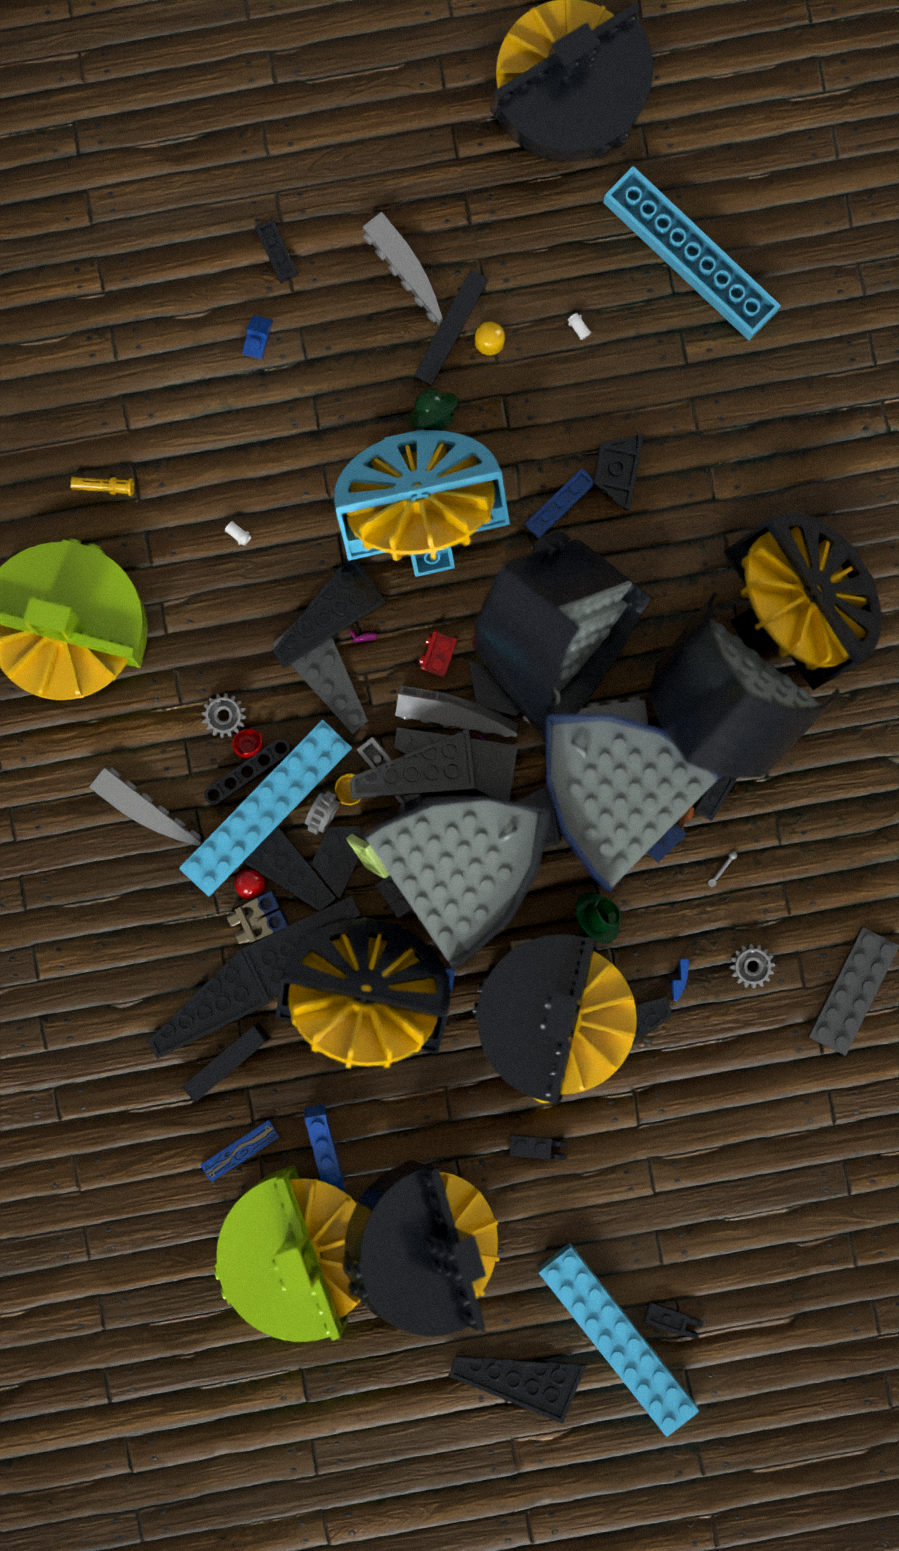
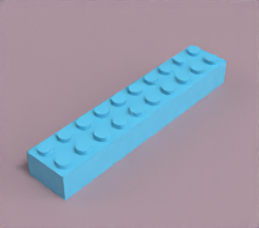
[603,166,781,341]
[179,720,352,897]
[538,1242,699,1437]

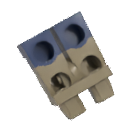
[227,890,290,944]

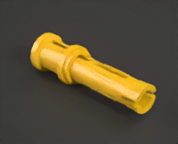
[71,477,134,496]

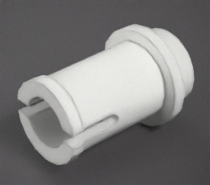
[568,313,592,340]
[225,521,251,546]

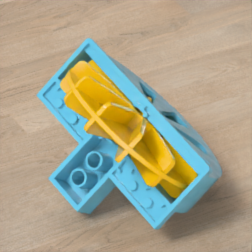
[334,429,510,577]

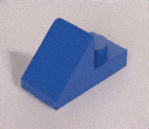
[242,315,273,359]

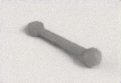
[708,851,737,887]

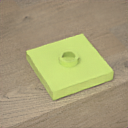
[346,834,390,878]

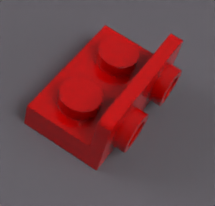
[419,630,457,678]

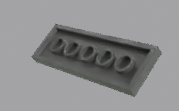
[808,927,899,1056]

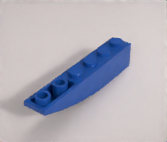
[305,1103,347,1194]

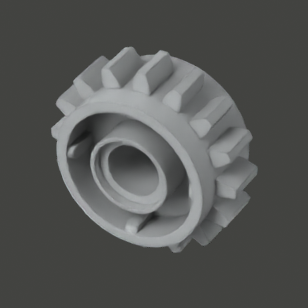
[202,693,247,738]
[305,791,340,835]
[729,943,775,989]

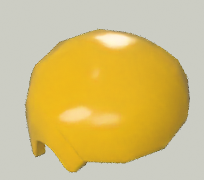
[475,322,505,356]
[335,773,361,806]

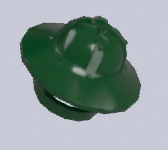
[408,388,458,431]
[576,893,621,944]

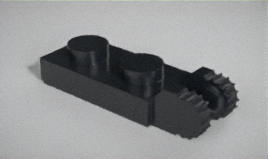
[509,1134,568,1160]
[643,1301,704,1339]

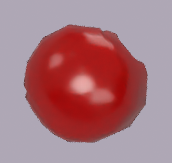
[232,728,263,759]
[234,868,266,900]

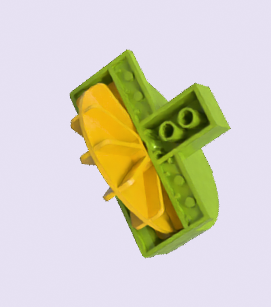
[0,538,148,700]
[214,1165,360,1342]

